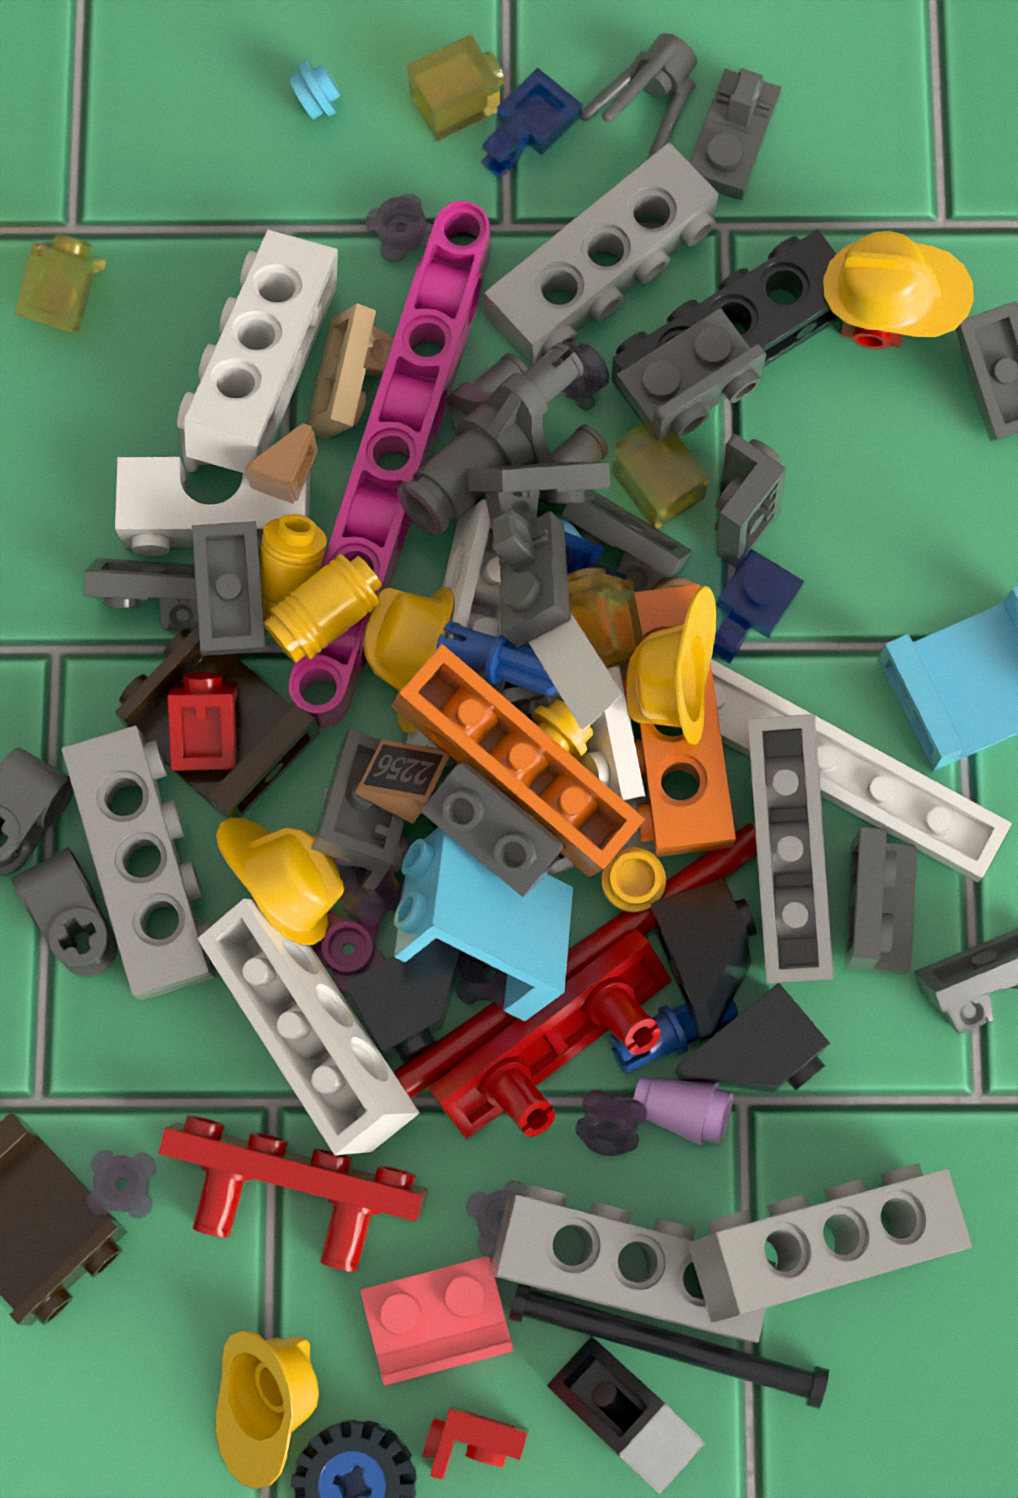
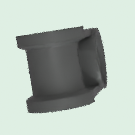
[0,747,74,876]
[11,847,117,977]

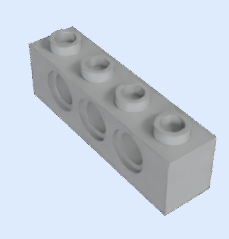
[484,142,718,366]
[748,714,834,984]
[61,726,215,1001]
[688,1163,973,1323]
[489,1186,776,1343]

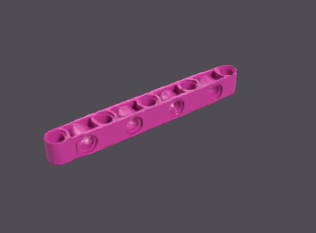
[289,201,491,728]

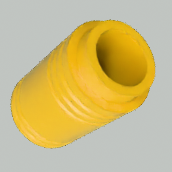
[259,514,327,629]
[263,554,382,663]

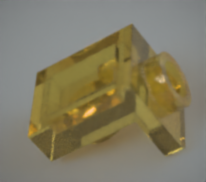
[15,234,106,333]

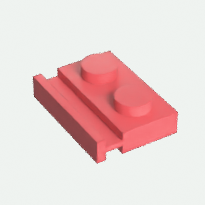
[360,1256,514,1386]

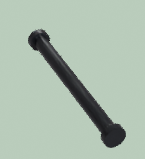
[509,1283,829,1409]

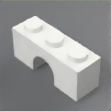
[115,457,311,556]

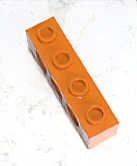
[611,584,736,857]
[391,644,645,877]

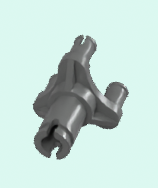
[397,343,608,536]

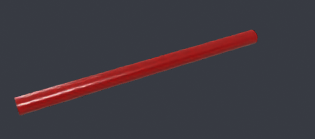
[393,823,757,1099]

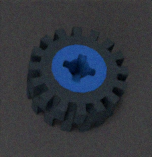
[291,1419,417,1498]

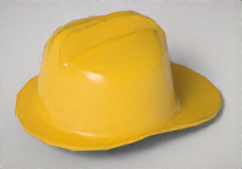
[823,231,974,337]
[627,586,716,745]
[363,587,454,734]
[216,817,344,945]
[216,1330,319,1490]

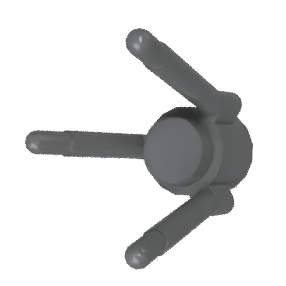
[580,33,697,160]

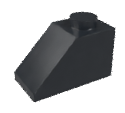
[650,878,757,1041]
[344,938,464,1061]
[674,983,831,1092]
[547,1336,705,1495]

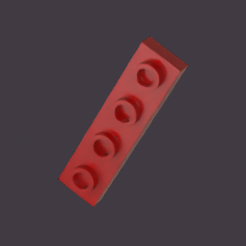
[428,928,672,1140]
[158,1115,428,1272]

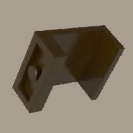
[115,624,320,819]
[0,1113,128,1326]

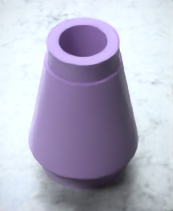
[632,1076,733,1147]

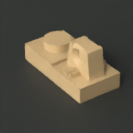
[307,303,394,440]

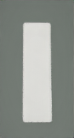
[529,612,622,730]

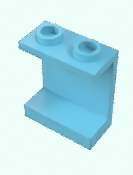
[877,586,1018,772]
[394,827,573,1021]

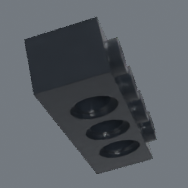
[611,229,840,438]

